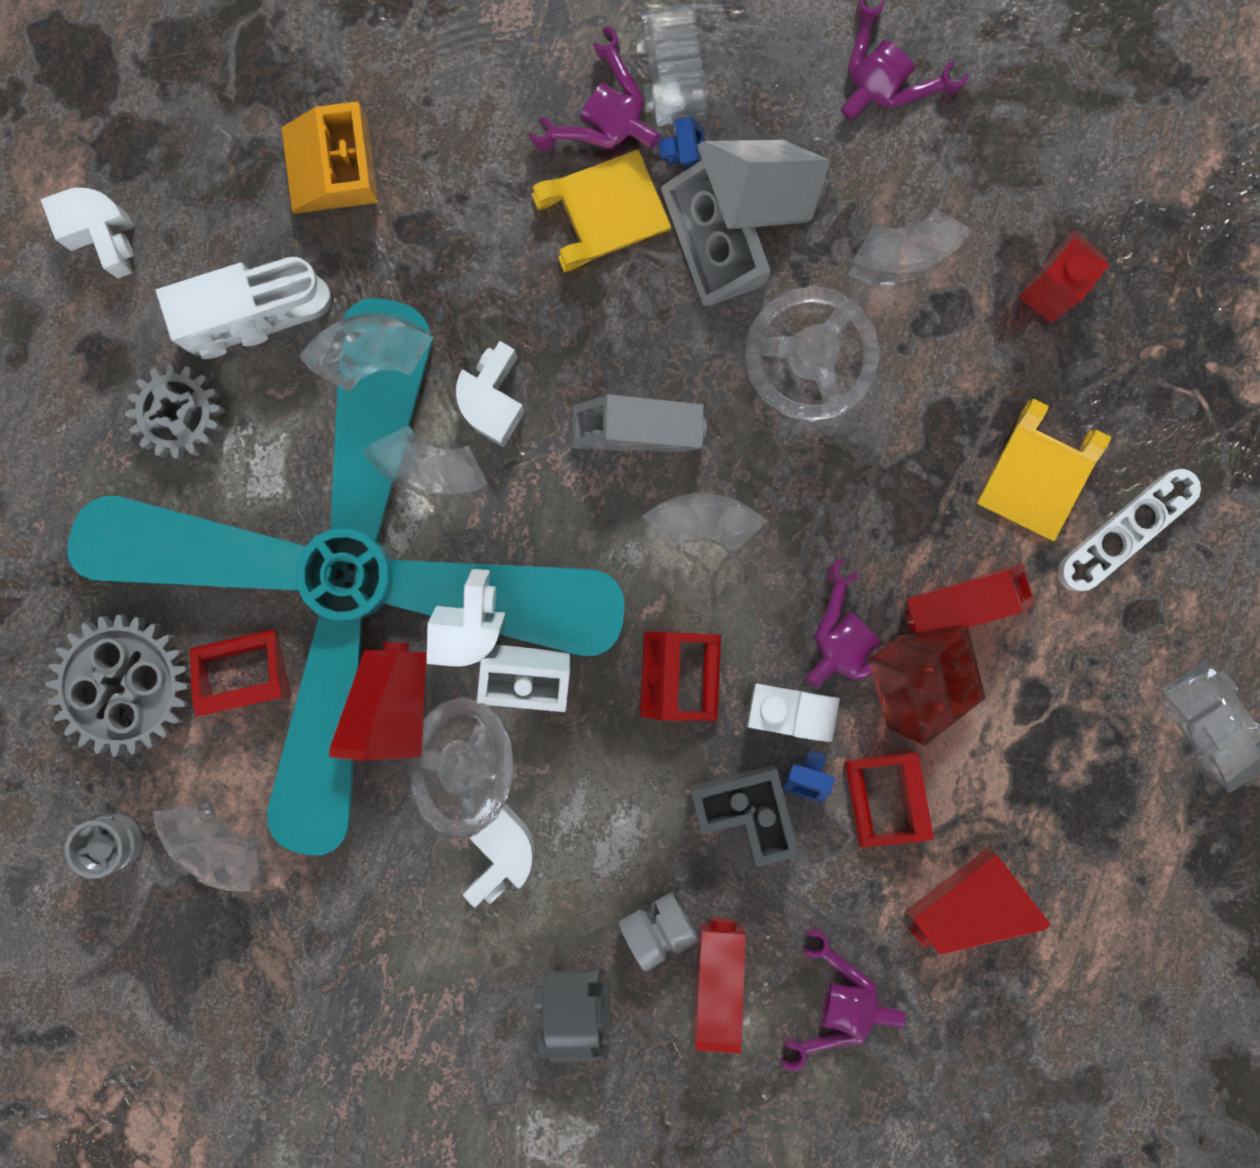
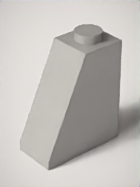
[572,394,707,452]

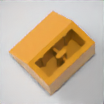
[281,101,378,214]

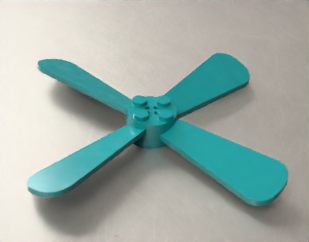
[67,298,625,855]

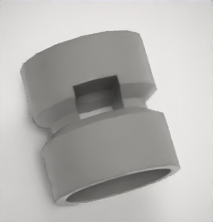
[65,814,142,879]
[618,891,699,972]

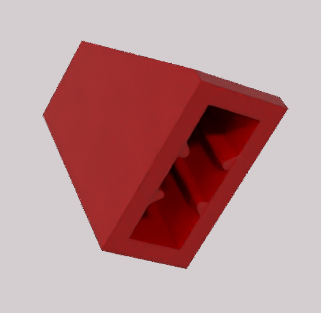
[1018,229,1110,323]
[904,563,1036,641]
[329,642,427,761]
[905,848,1051,955]
[691,917,746,1054]

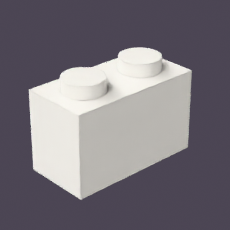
[477,645,570,712]

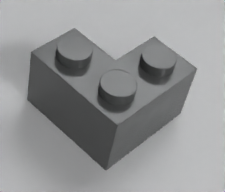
[689,765,800,867]

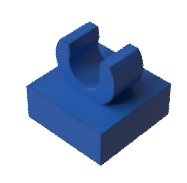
[658,116,705,169]
[781,749,835,803]

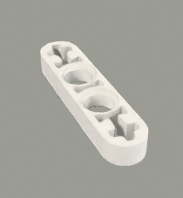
[1058,469,1201,592]

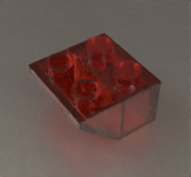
[868,625,986,746]

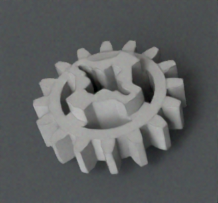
[125,364,225,460]

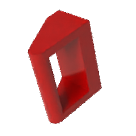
[190,629,292,717]
[640,631,722,721]
[844,749,934,847]

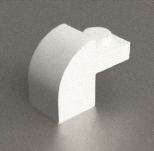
[40,188,135,278]
[456,341,525,448]
[427,569,506,666]
[747,683,840,742]
[463,803,535,908]

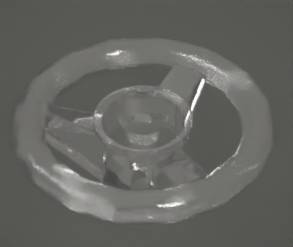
[744,286,881,422]
[408,697,514,839]

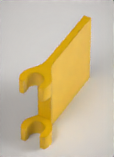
[531,149,671,273]
[976,399,1111,542]

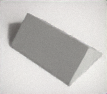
[697,140,830,229]
[660,160,771,307]

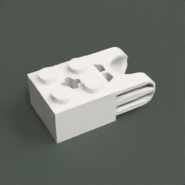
[155,257,332,359]

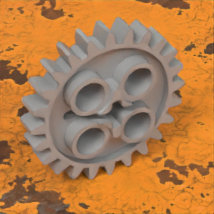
[46,615,191,757]

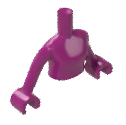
[840,0,969,121]
[528,27,661,151]
[805,558,934,690]
[780,928,906,1071]

